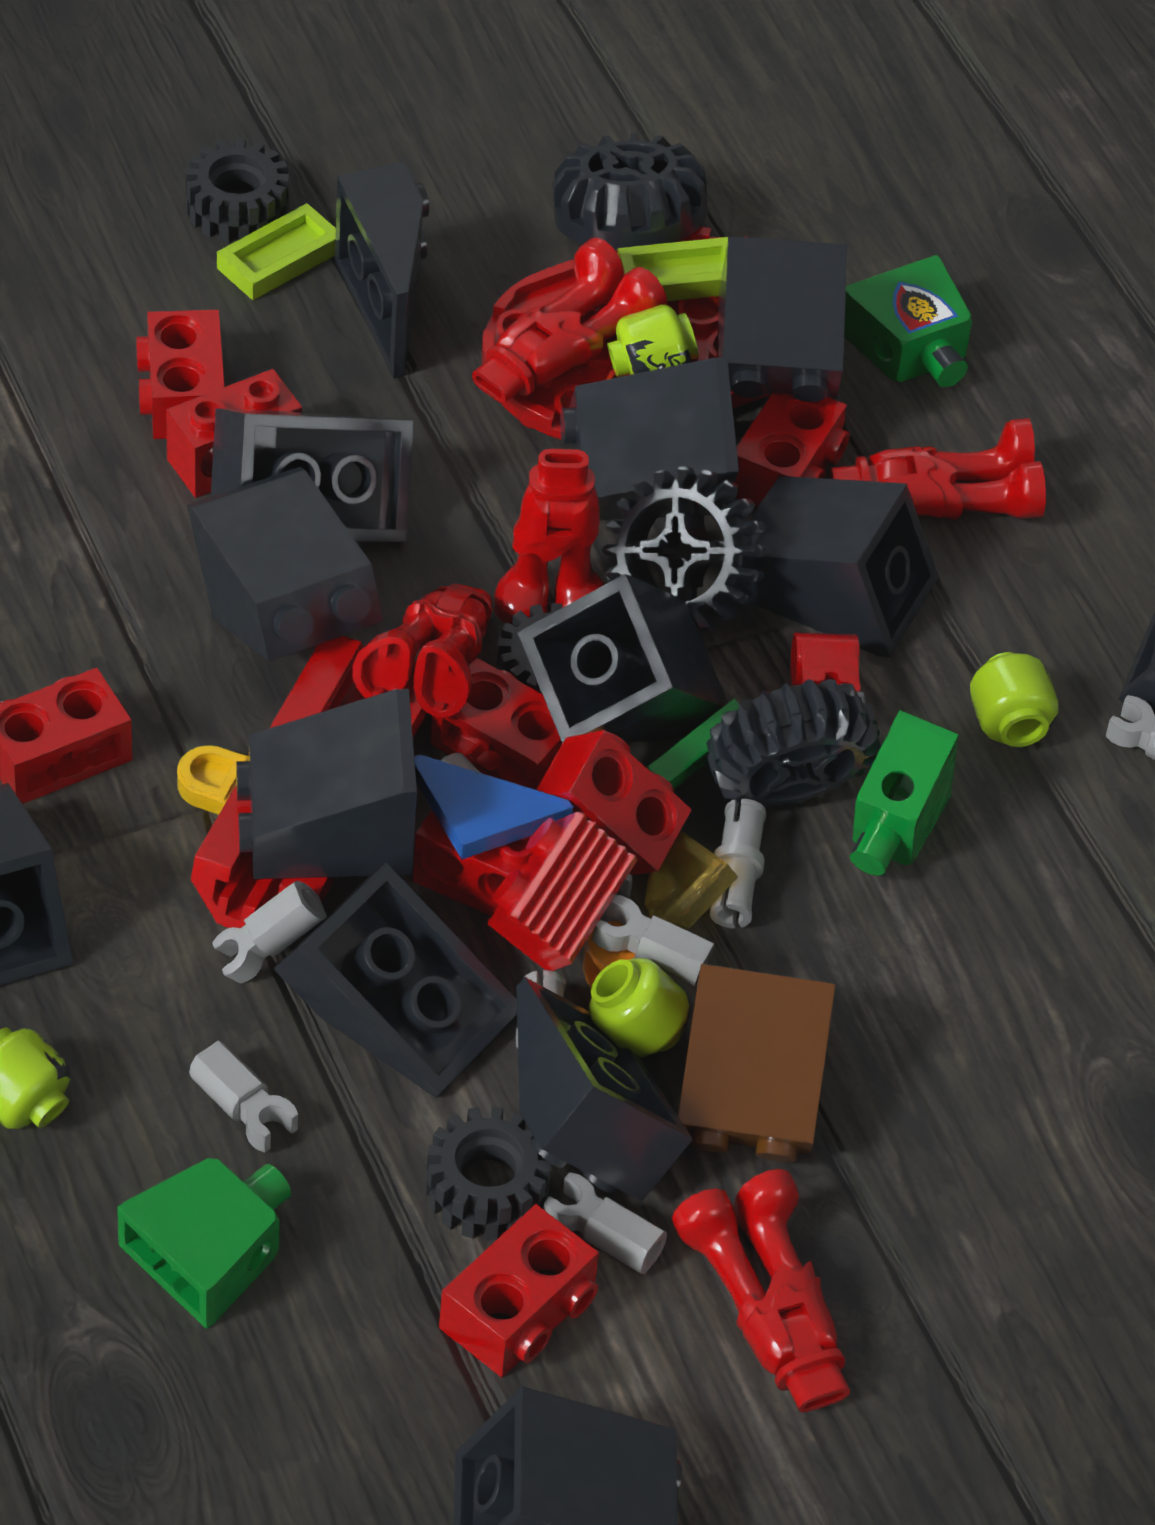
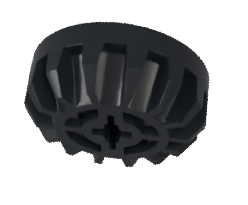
[552,133,708,250]

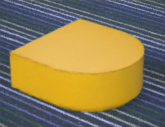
[177,745,249,815]

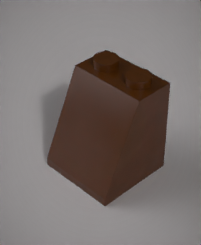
[678,964,835,1162]

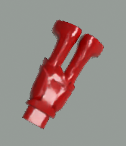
[472,237,667,404]
[830,418,1046,520]
[493,449,605,624]
[353,584,493,717]
[672,1169,850,1413]

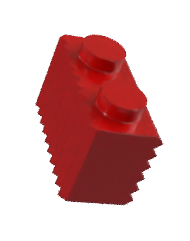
[488,812,637,971]

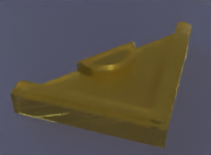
[645,830,738,931]

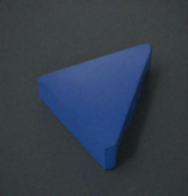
[414,755,573,859]

